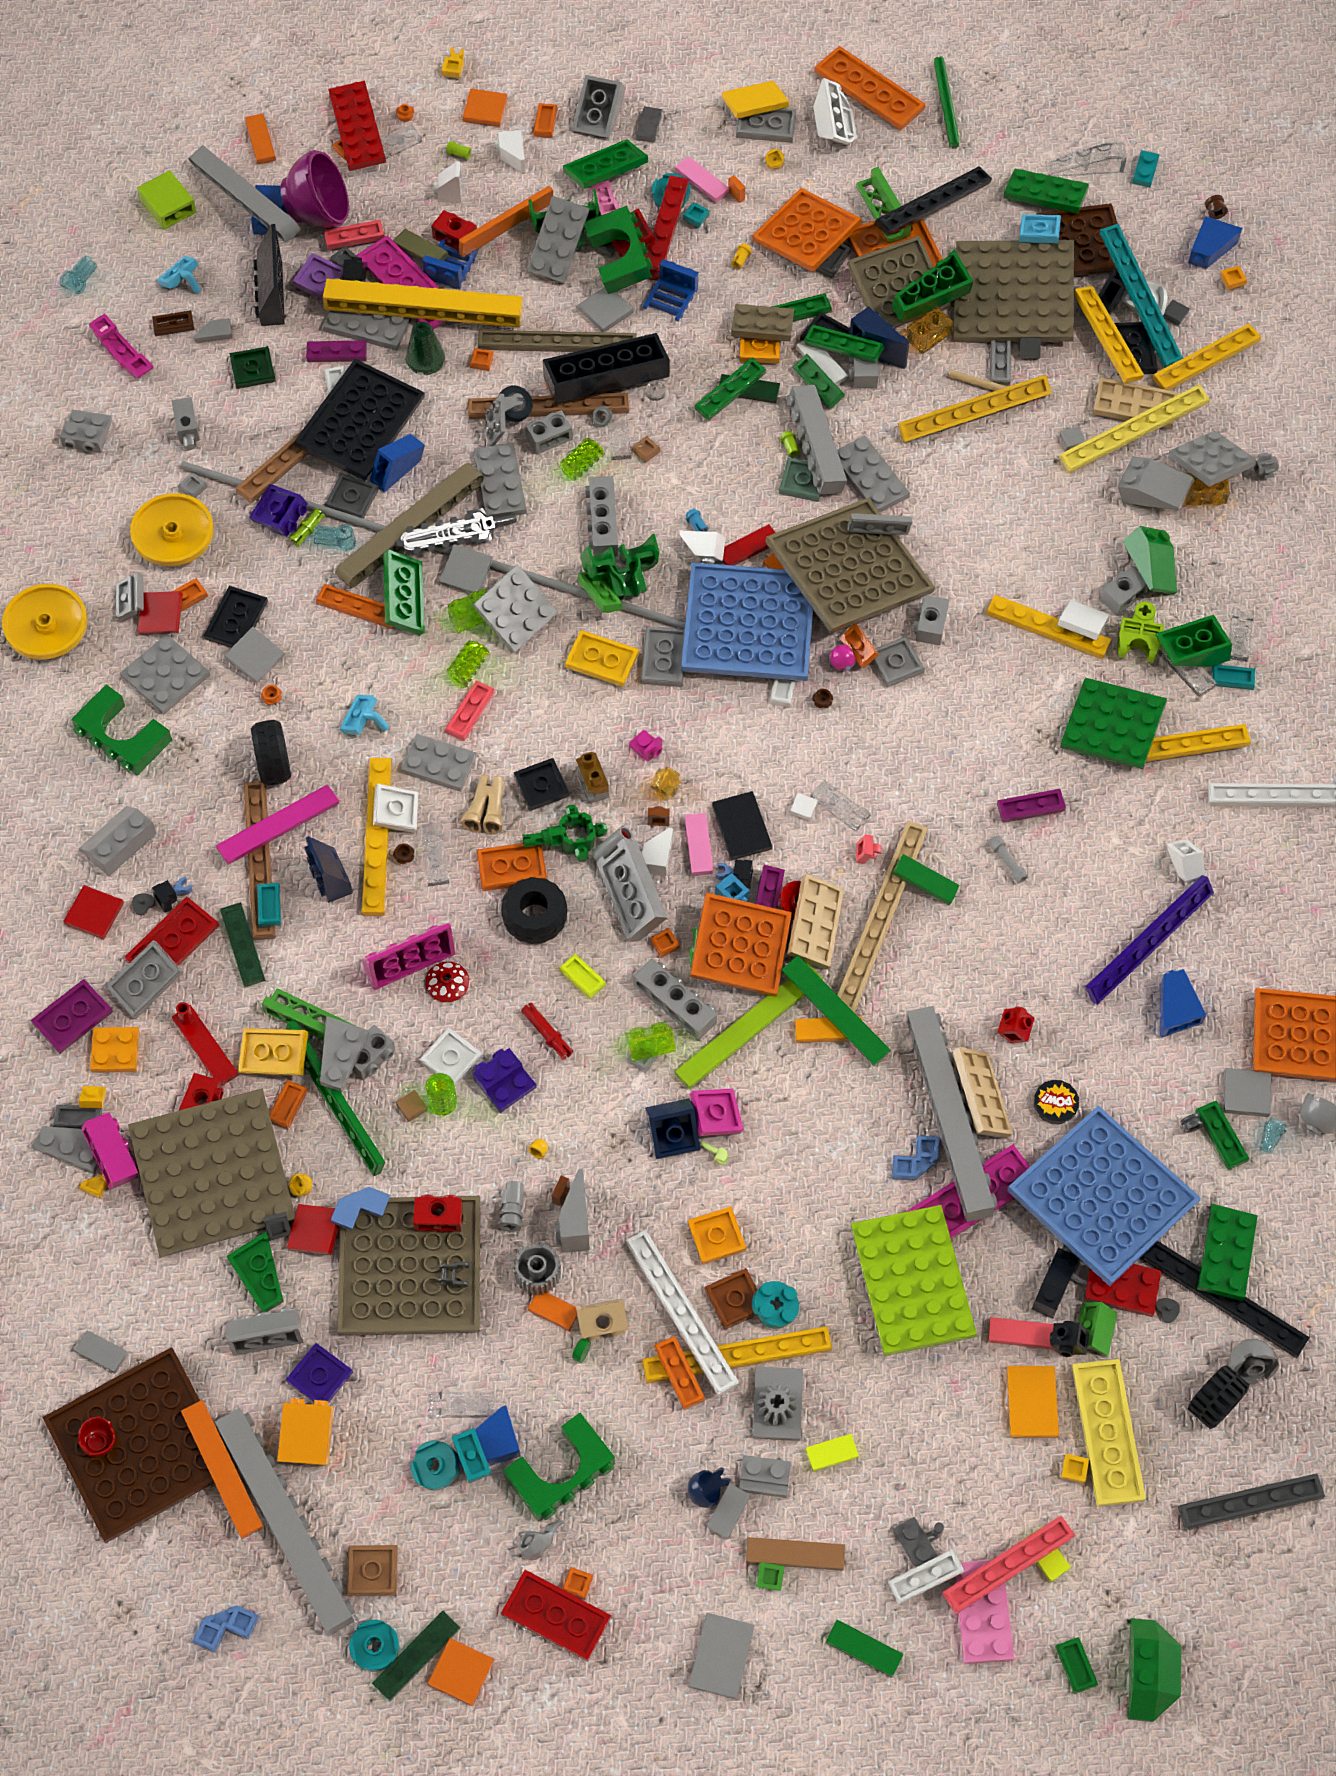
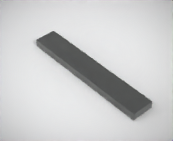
[1178,1473,1325,1531]

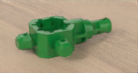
[522,804,607,862]

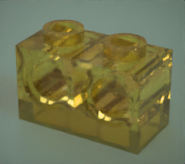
[907,307,953,354]
[1185,473,1230,506]

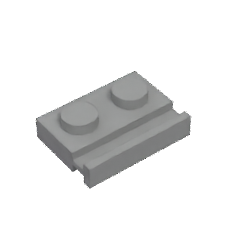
[116,572,144,622]
[739,1455,791,1498]

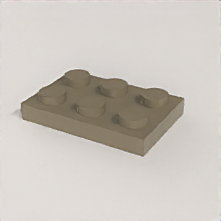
[731,304,794,342]

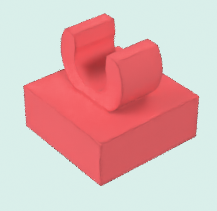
[856,834,881,864]

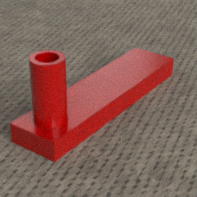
[172,1002,239,1086]

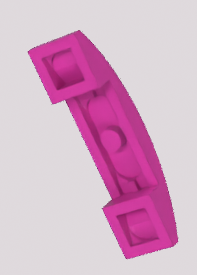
[89,313,154,379]

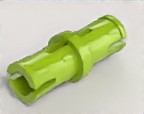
[289,508,325,547]

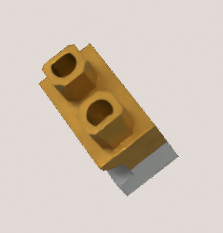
[576,752,609,804]

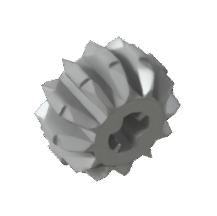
[756,1384,797,1426]

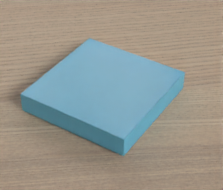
[1019,214,1061,243]

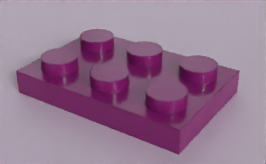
[31,979,113,1054]

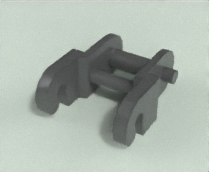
[438,1262,470,1288]

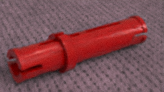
[521,1002,573,1060]

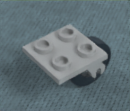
[486,385,533,446]

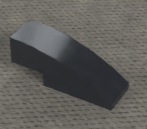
[1098,268,1127,315]

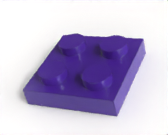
[285,1343,353,1403]

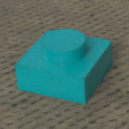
[683,202,710,228]

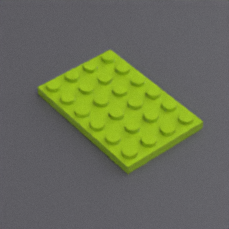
[851,1205,977,1357]

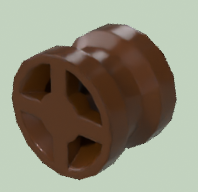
[1205,195,1228,219]

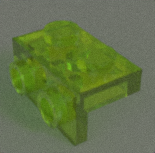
[624,1022,676,1061]

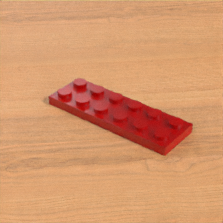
[328,80,387,171]

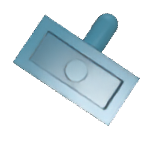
[157,256,201,294]
[340,695,389,735]

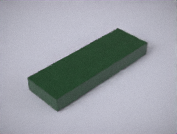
[719,374,780,403]

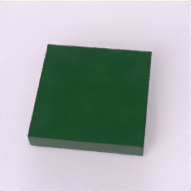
[229,346,276,389]

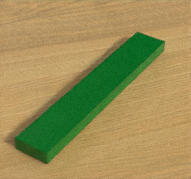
[782,955,891,1066]

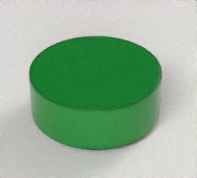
[572,1338,591,1363]

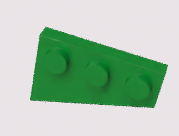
[226,1231,284,1312]

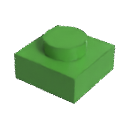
[756,1562,785,1591]

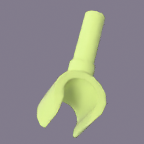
[700,1141,729,1165]

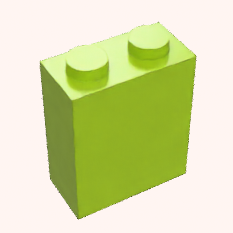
[137,170,197,230]

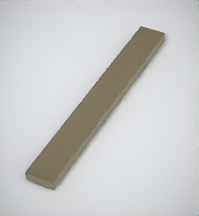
[478,330,637,352]

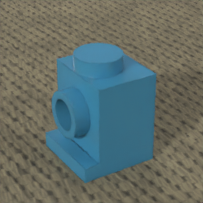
[715,873,749,902]

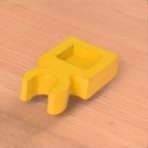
[441,47,464,79]

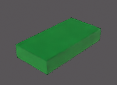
[1055,1637,1098,1694]

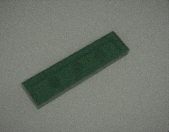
[220,902,266,987]
[372,1610,461,1702]

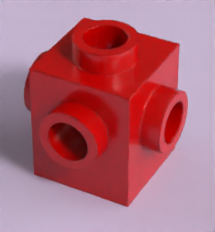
[997,1006,1035,1043]

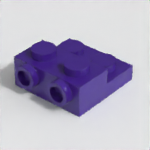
[249,484,308,537]
[473,1048,537,1113]

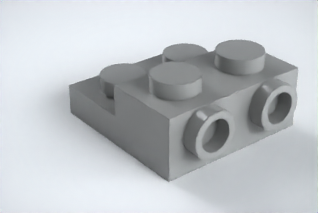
[60,409,112,453]

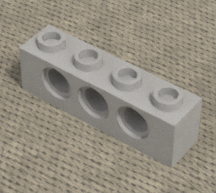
[585,476,618,556]
[633,958,717,1041]

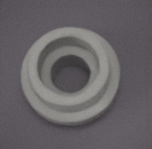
[592,406,613,426]

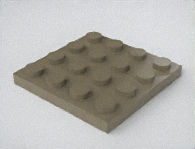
[847,235,950,327]

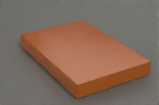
[476,843,547,891]

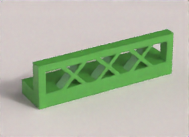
[856,167,911,243]
[262,988,355,1041]

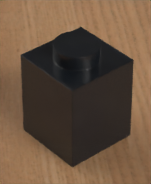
[342,256,368,282]

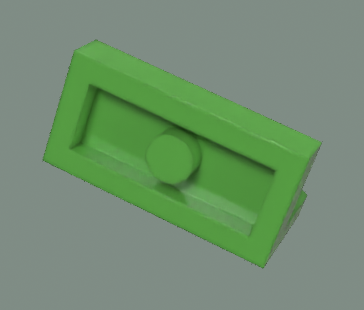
[1078,1302,1117,1356]

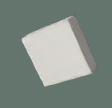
[790,793,818,821]

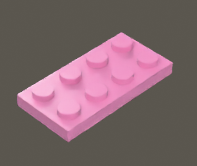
[954,1560,1014,1664]

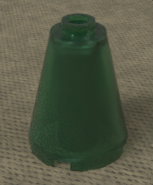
[406,321,445,375]

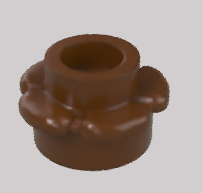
[812,689,833,708]
[393,843,415,864]

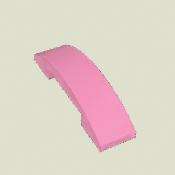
[590,179,619,216]

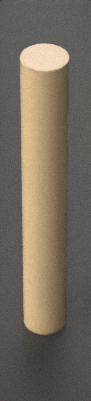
[949,370,1007,391]

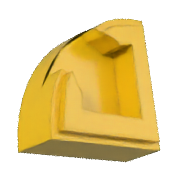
[79,1175,108,1199]

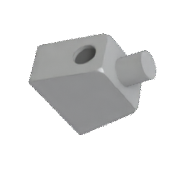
[171,397,200,450]

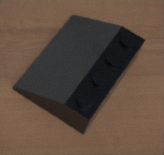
[253,224,285,326]

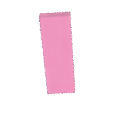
[675,156,729,203]
[685,813,713,876]

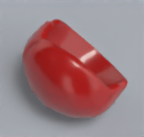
[78,1417,115,1457]

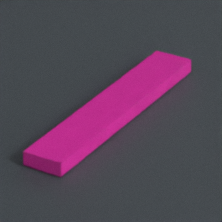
[216,784,339,865]

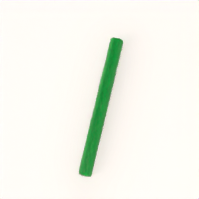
[934,56,960,148]

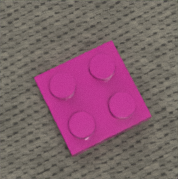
[689,1088,744,1136]

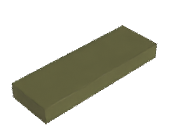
[393,229,449,261]

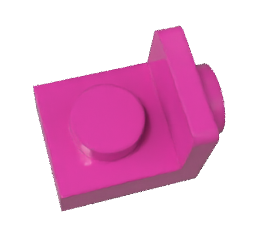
[629,729,663,762]

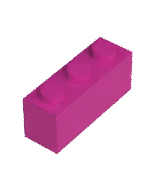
[81,1112,139,1190]

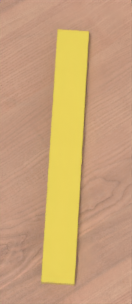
[1059,384,1210,474]

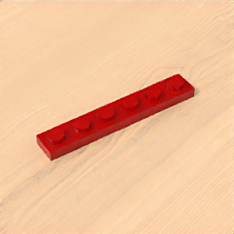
[646,175,689,281]

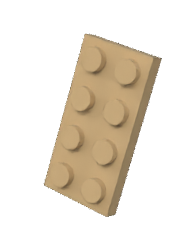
[1093,377,1179,429]
[787,874,844,969]
[953,1047,1013,1138]

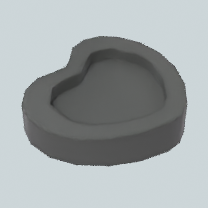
[132,893,155,916]
[1156,1298,1180,1323]

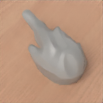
[518,1520,564,1561]

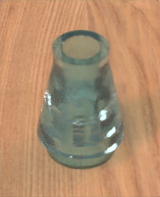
[1259,1117,1287,1153]

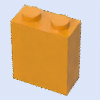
[277,1398,334,1465]

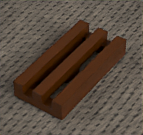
[152,310,195,336]

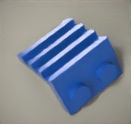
[422,239,478,290]
[643,259,699,322]

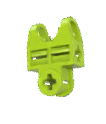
[1117,601,1164,664]

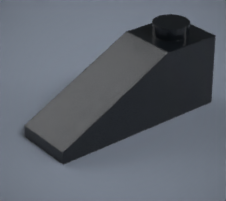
[1032,1247,1079,1319]

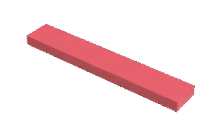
[942,1515,1076,1615]

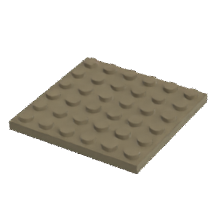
[954,240,1074,342]
[765,498,935,633]
[128,1088,295,1258]
[337,1195,480,1335]

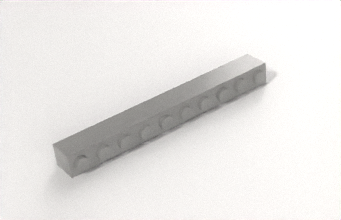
[906,1006,997,1222]
[215,1408,355,1637]

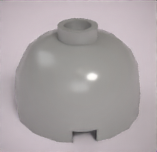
[1301,1093,1336,1135]
[1229,1339,1279,1384]

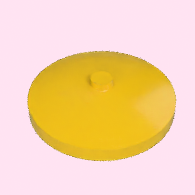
[130,493,214,567]
[2,584,88,660]

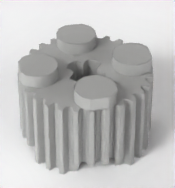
[514,1244,561,1296]

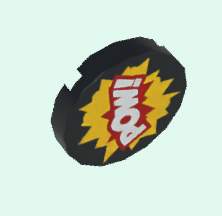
[1034,1080,1079,1124]

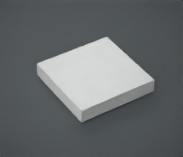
[1057,600,1110,640]
[373,784,418,833]
[419,1028,483,1089]

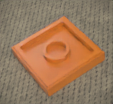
[463,88,508,127]
[428,1638,495,1707]

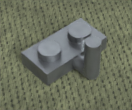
[893,1517,944,1568]

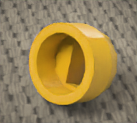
[528,1139,548,1159]

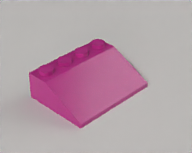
[362,923,455,990]

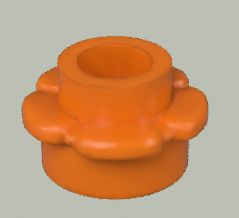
[396,104,415,122]
[261,685,282,705]

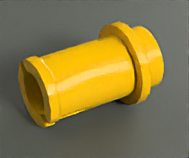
[731,243,751,269]

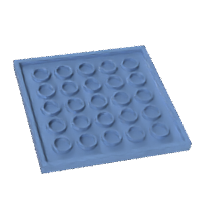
[681,562,813,681]
[1007,1105,1201,1286]

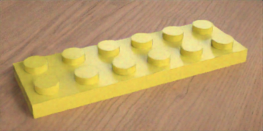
[1072,1359,1146,1507]

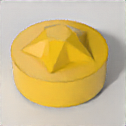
[765,149,785,170]
[289,1173,313,1197]

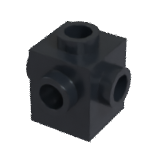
[1050,1321,1089,1357]

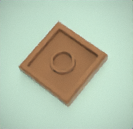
[347,1545,398,1597]

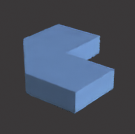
[892,1135,940,1181]
[330,1187,390,1231]
[192,1605,260,1653]

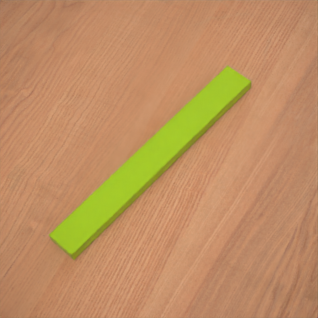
[675,963,823,1090]

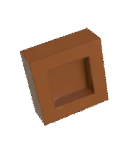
[648,806,670,826]
[551,1175,571,1207]

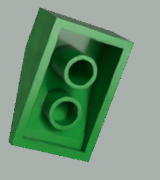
[1123,526,1177,595]
[1156,614,1232,667]

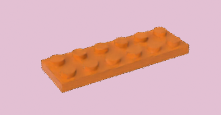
[814,46,925,131]

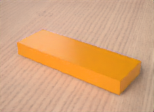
[795,1017,862,1043]

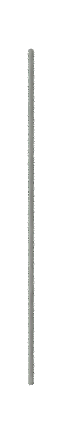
[181,461,686,629]

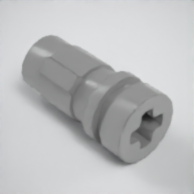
[499,1181,524,1232]

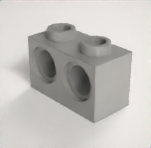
[525,410,573,454]
[352,1024,395,1080]

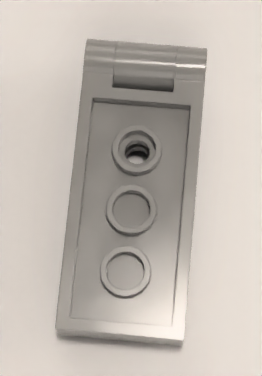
[592,826,668,941]

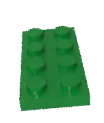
[563,139,648,189]
[1004,168,1089,214]
[383,549,425,636]
[1197,1204,1258,1301]

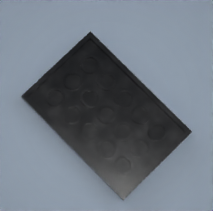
[294,359,425,481]

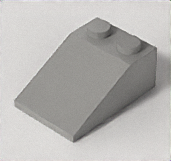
[572,75,626,139]
[1117,456,1194,511]
[555,1169,590,1253]

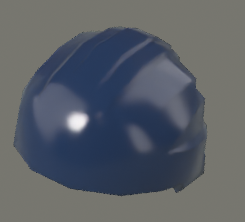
[687,1467,731,1508]

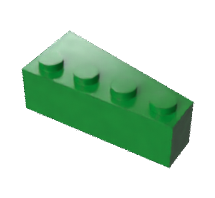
[892,249,974,323]

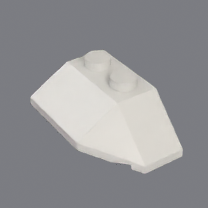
[813,78,857,145]

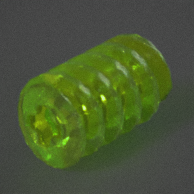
[560,438,605,481]
[446,641,490,688]
[425,1073,457,1116]

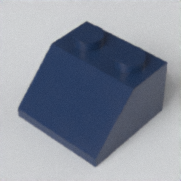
[645,1098,701,1159]

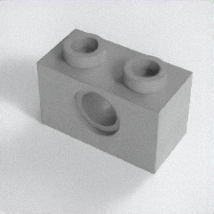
[1100,566,1148,616]
[913,595,949,645]

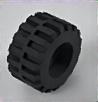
[1188,1365,1250,1429]

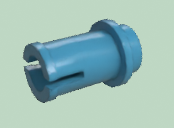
[685,508,708,532]

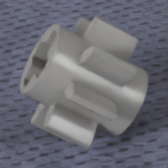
[1254,452,1279,479]

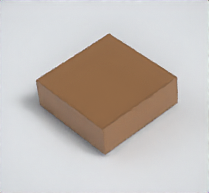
[632,436,660,463]
[396,1090,428,1122]

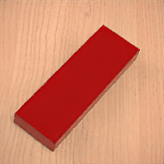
[722,524,776,566]

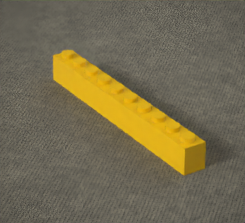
[323,279,523,328]

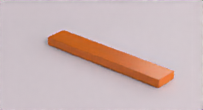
[459,186,553,257]
[181,1400,264,1539]

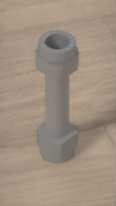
[989,835,1028,884]

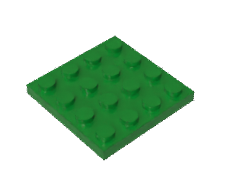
[1060,678,1167,769]

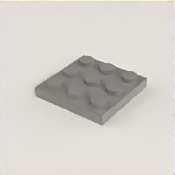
[1168,431,1256,487]
[472,564,558,653]
[120,634,210,715]

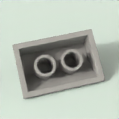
[79,806,157,876]
[226,1308,304,1356]

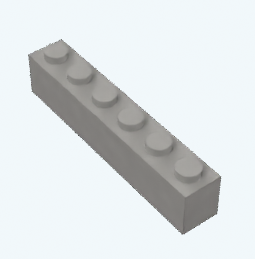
[787,385,847,495]

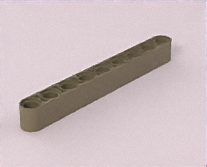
[335,463,484,588]

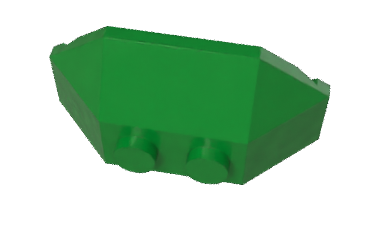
[1128,1618,1182,1722]

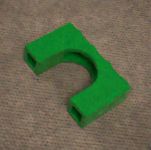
[584,205,653,294]
[71,684,172,776]
[503,1413,615,1522]

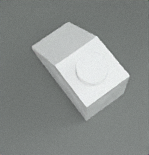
[495,130,525,173]
[434,162,463,202]
[680,531,726,564]
[641,828,673,876]
[1167,839,1205,882]

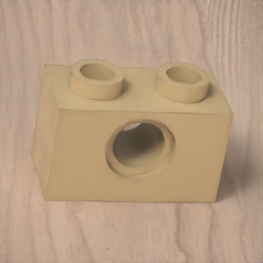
[576,1298,628,1341]

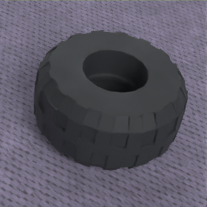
[251,720,291,785]
[501,877,567,944]

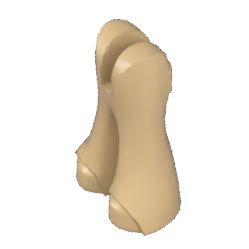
[461,775,504,834]

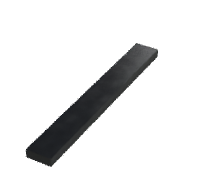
[874,166,992,237]
[1140,1241,1310,1358]

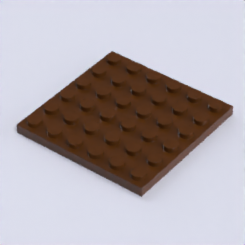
[42,1347,215,1543]

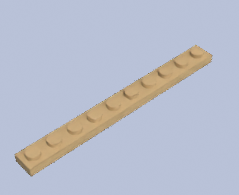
[838,821,928,1013]

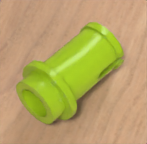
[446,141,472,160]
[780,431,801,458]

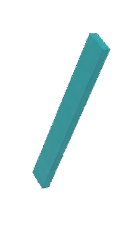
[1099,223,1183,368]

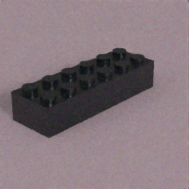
[543,333,670,404]

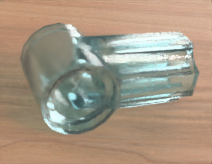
[60,255,97,294]
[313,524,356,551]

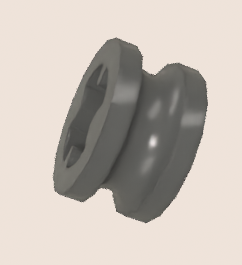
[1180,1113,1204,1133]

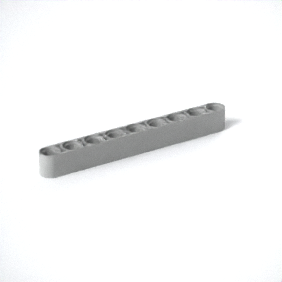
[188,145,301,243]

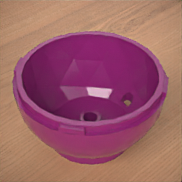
[281,150,350,228]

